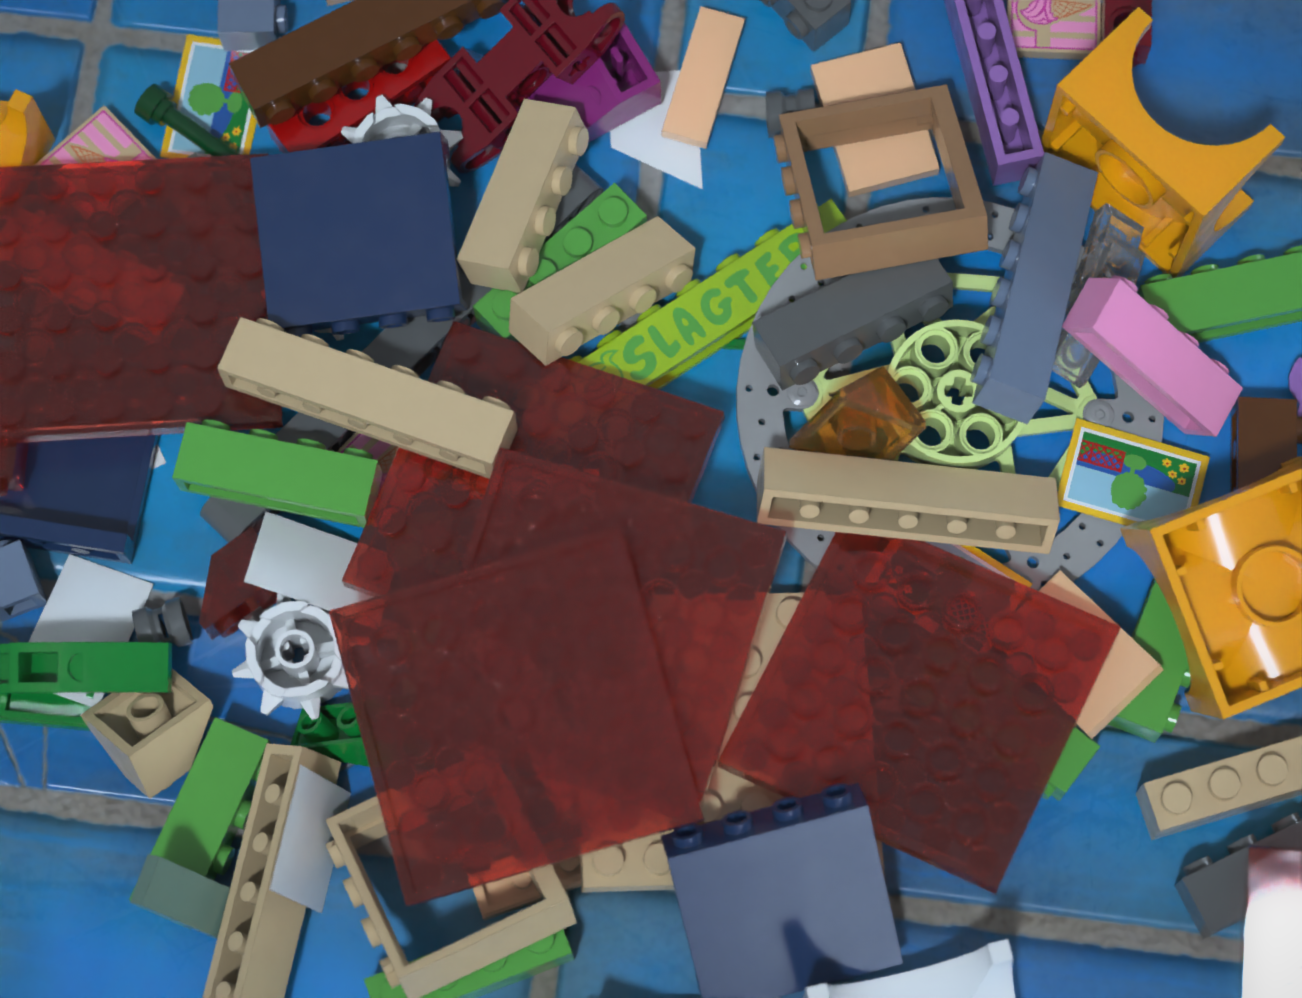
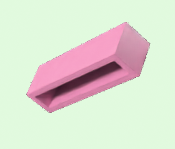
[1062,275,1243,437]

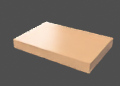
[810,42,940,198]
[994,570,1163,739]

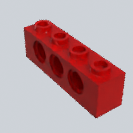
[266,40,451,153]

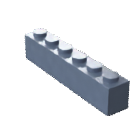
[970,152,1098,424]

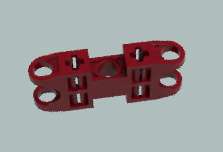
[414,0,625,173]

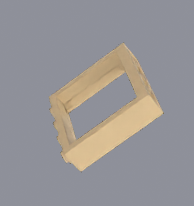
[325,744,577,998]

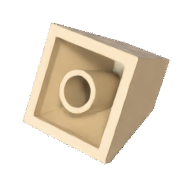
[81,669,213,799]

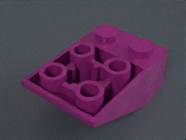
[528,22,661,142]

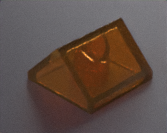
[789,366,926,461]

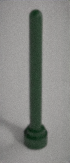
[134,83,253,185]

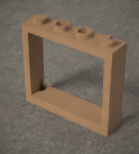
[773,84,989,281]

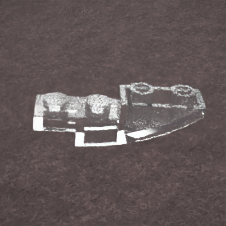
[1052,203,1146,388]

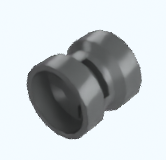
[765,89,815,138]
[132,597,193,648]

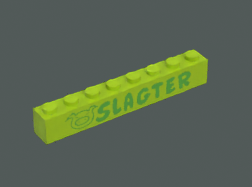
[513,199,847,462]

